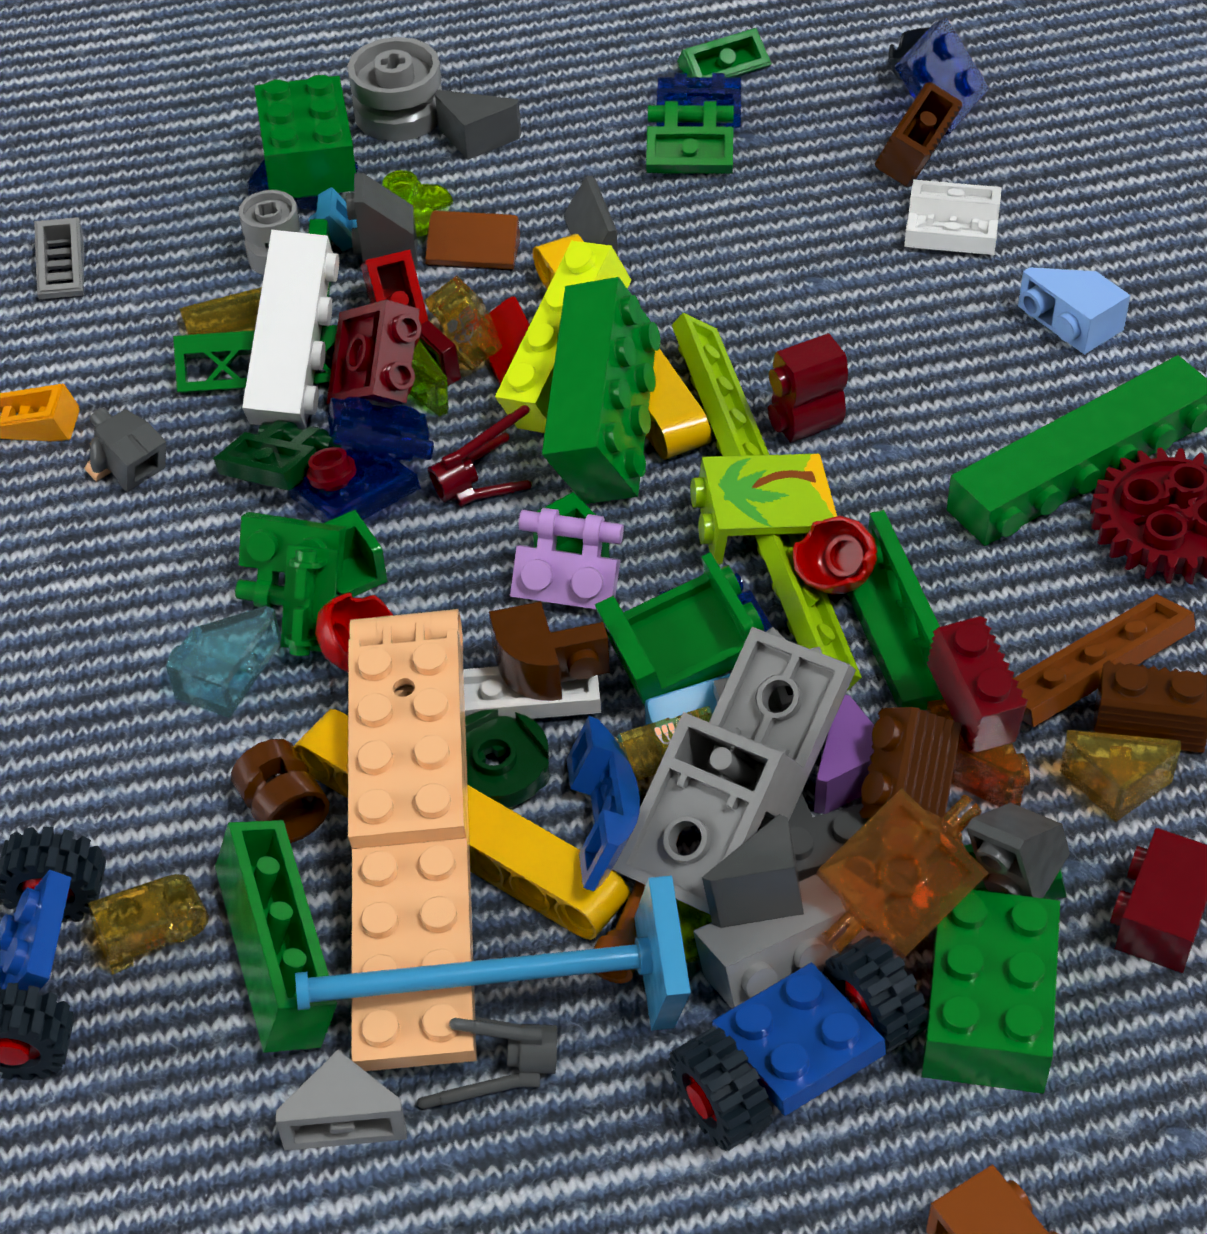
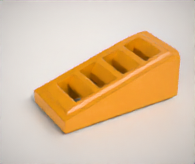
[0,383,79,441]

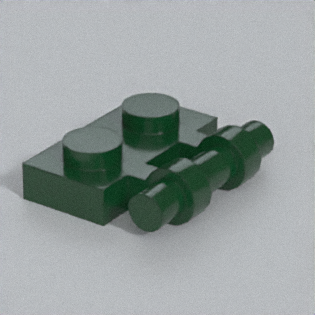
[213,420,342,491]

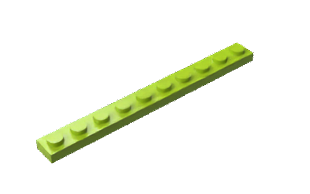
[671,312,862,690]

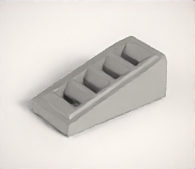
[34,217,84,299]

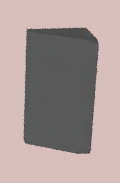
[564,175,618,256]

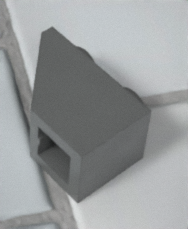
[346,173,418,269]
[966,803,1070,898]

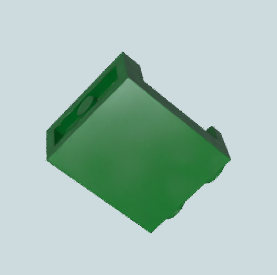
[595,552,764,707]

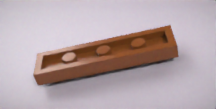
[1013,594,1196,727]

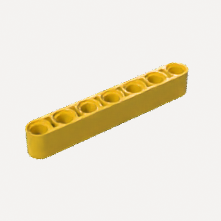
[533,234,711,460]
[294,709,630,940]

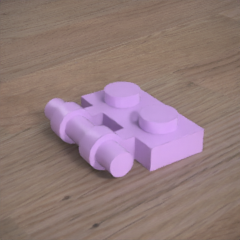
[510,508,624,609]

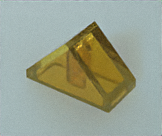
[1060,730,1181,822]

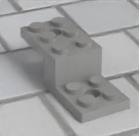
[612,627,856,914]

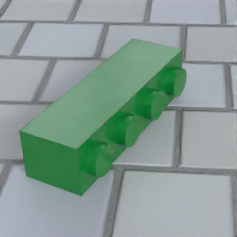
[215,820,337,1053]

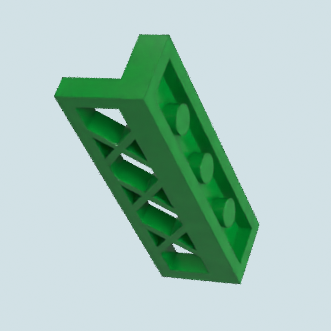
[173,325,338,393]
[847,510,946,710]

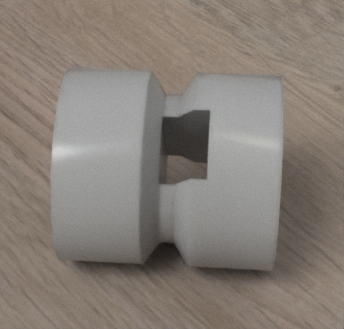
[239,190,301,275]

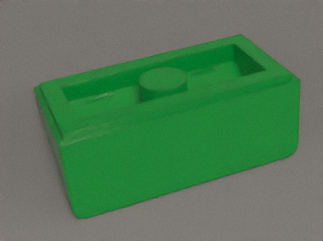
[677,28,772,89]

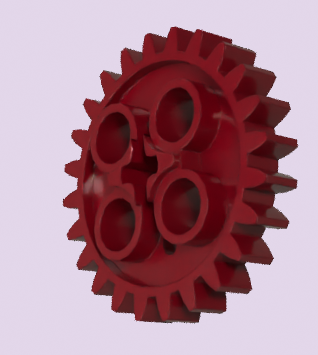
[1090,448,1207,584]

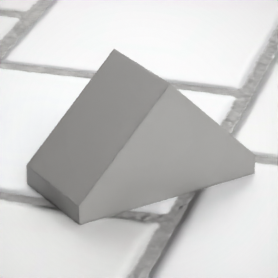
[276,1050,407,1151]

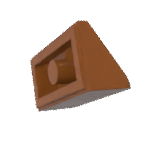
[425,210,520,269]

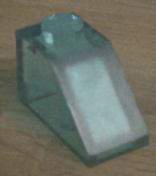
[166,606,281,718]

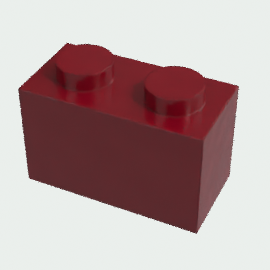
[1110,828,1207,973]

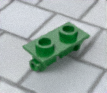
[281,544,339,656]

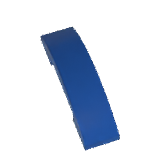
[566,716,640,891]

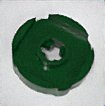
[465,709,550,808]

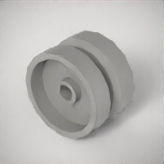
[347,37,442,142]

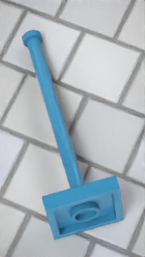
[295,876,691,1031]

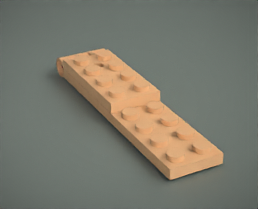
[348,609,477,1071]

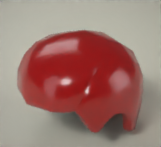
[793,515,878,595]
[315,592,393,672]

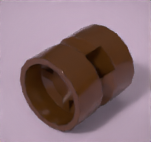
[231,739,330,843]

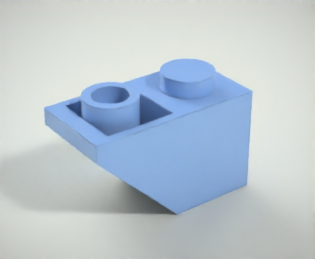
[1018,267,1131,355]

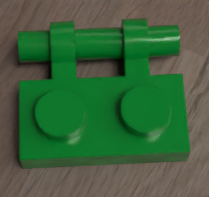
[646,101,734,174]
[235,512,346,609]

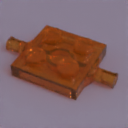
[816,788,989,960]

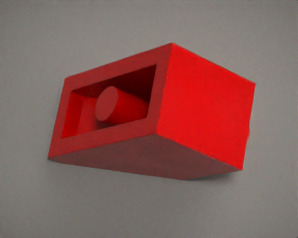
[360,249,428,324]

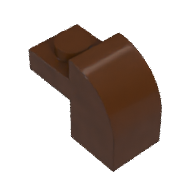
[489,601,610,701]

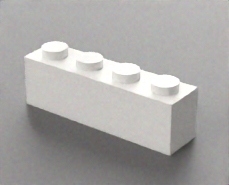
[242,230,339,430]

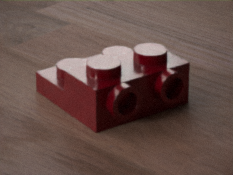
[326,299,422,408]

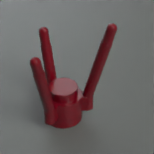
[428,405,532,507]

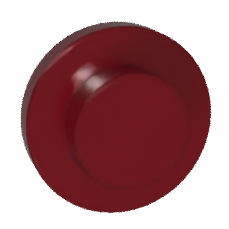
[307,447,357,491]

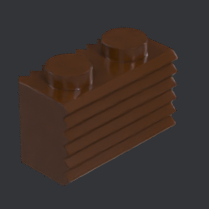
[875,82,963,187]
[1093,660,1207,753]
[859,707,962,827]

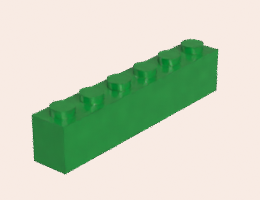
[946,355,1207,546]

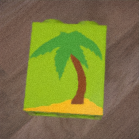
[690,453,837,564]

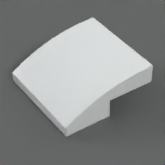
[904,180,1002,255]

